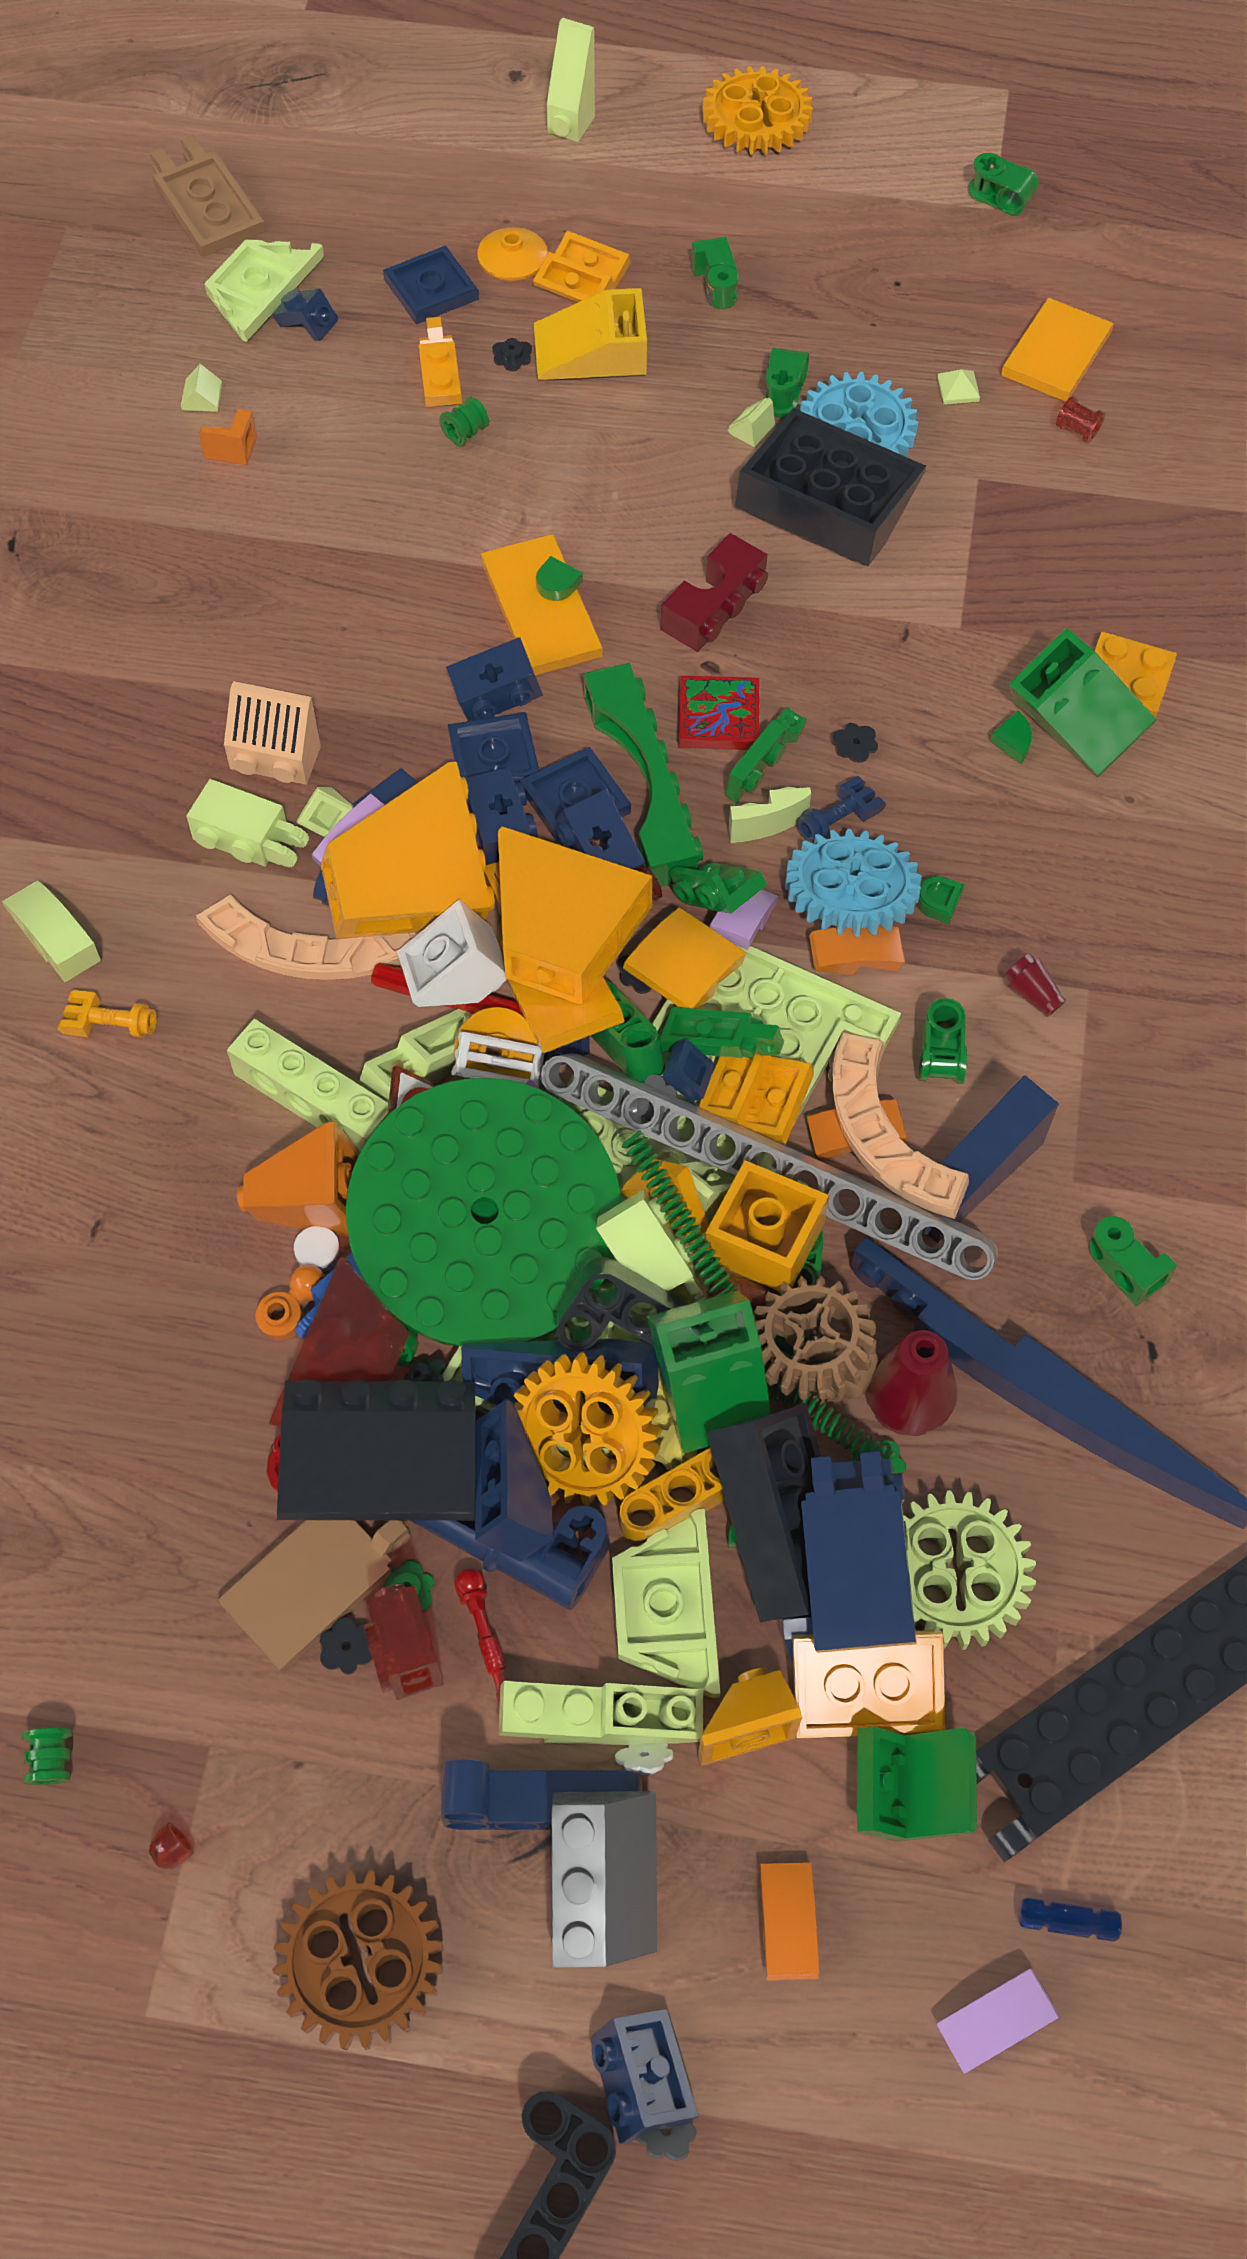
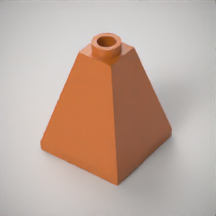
[237,1121,361,1238]

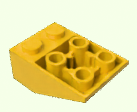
[534,288,647,380]

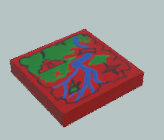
[679,675,760,750]

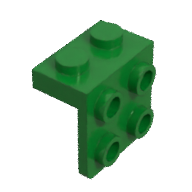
[856,1726,977,1842]

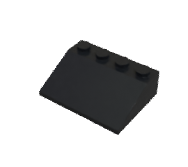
[735,408,926,566]
[277,1379,475,1520]

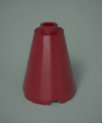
[865,1330,958,1436]

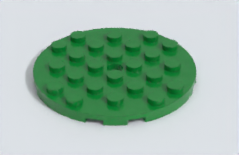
[346,1078,621,1347]

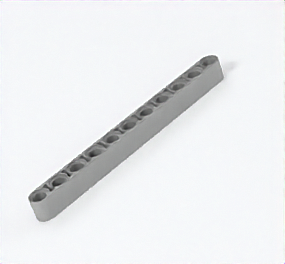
[541,1053,998,1280]

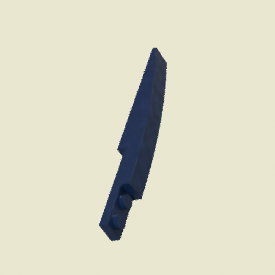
[851,1237,1247,1529]

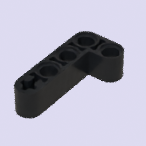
[557,1257,689,1351]
[500,2091,616,2259]

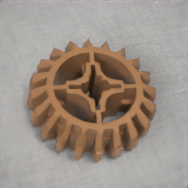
[754,1276,876,1401]

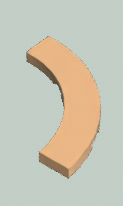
[196,894,420,980]
[832,1032,969,1219]

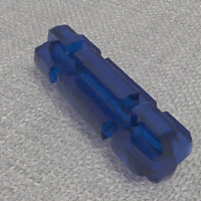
[1019,1898,1122,1942]

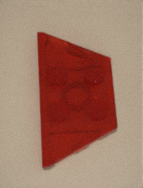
[269,1257,410,1426]

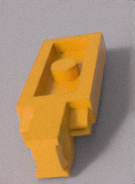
[418,317,462,407]

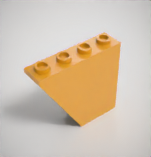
[321,762,495,939]
[498,826,652,1005]

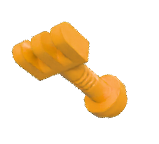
[57,990,157,1038]

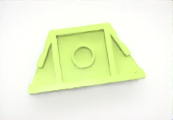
[205,240,324,342]
[612,1509,720,1698]

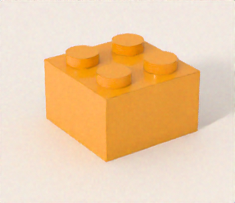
[704,1160,829,1292]

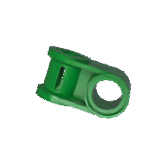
[968,153,1039,216]
[765,347,809,418]
[919,998,967,1084]

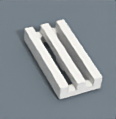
[451,1032,545,1088]

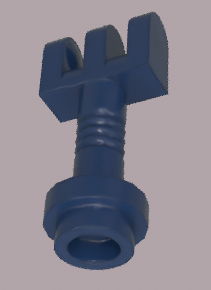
[798,776,886,841]

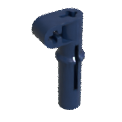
[410,1505,610,1610]

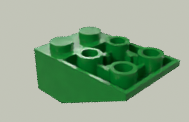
[1008,627,1157,777]
[646,1291,771,1454]

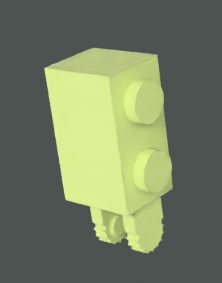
[186,779,310,868]
[596,1189,709,1305]

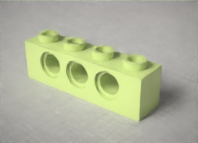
[227,1019,394,1151]

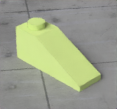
[547,18,595,142]

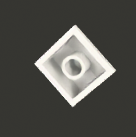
[397,899,507,1007]

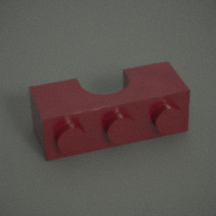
[660,533,768,652]

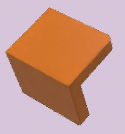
[199,409,257,465]

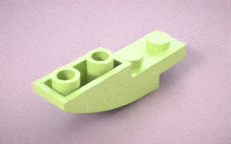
[499,1681,703,1745]

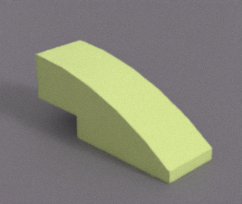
[2,880,101,983]
[358,1009,472,1110]

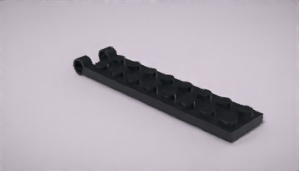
[976,1556,1247,1863]

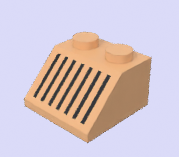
[224,681,321,785]

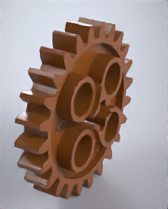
[272,1870,444,2050]

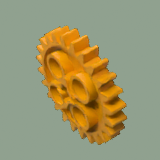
[702,66,813,155]
[514,1352,662,1506]

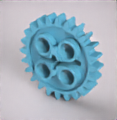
[800,372,918,457]
[785,829,922,937]

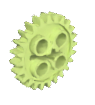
[903,1490,1036,1650]

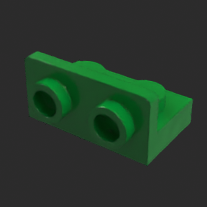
[669,863,767,914]

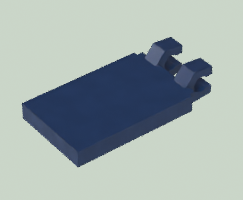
[801,1451,917,1653]

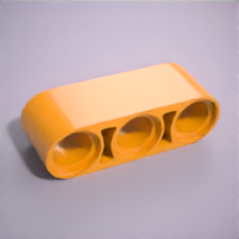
[620,1447,724,1546]

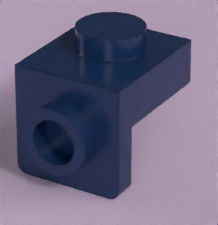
[272,288,338,341]

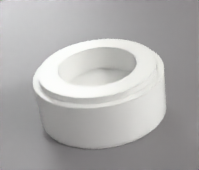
[294,1226,340,1272]

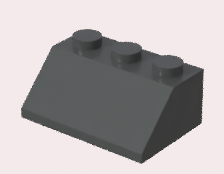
[552,1791,657,1967]

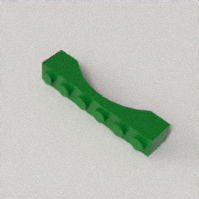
[584,663,704,889]

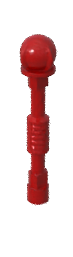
[454,1568,507,1711]

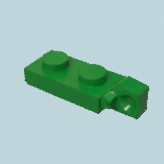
[725,707,807,804]
[660,1007,784,1058]

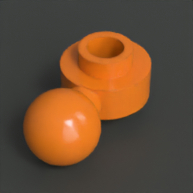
[255,1265,325,1341]

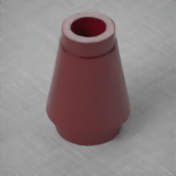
[1004,953,1066,1017]

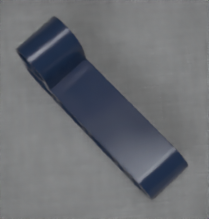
[441,1760,642,1830]

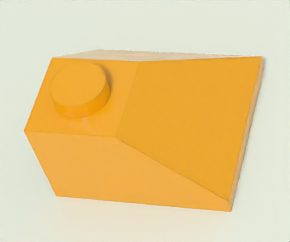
[698,1668,802,1766]

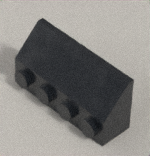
[707,1402,821,1622]

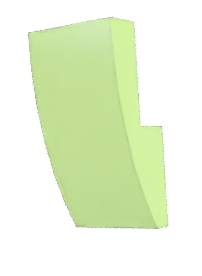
[729,787,811,843]

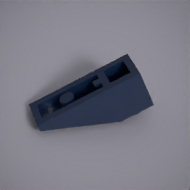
[475,1399,553,1562]

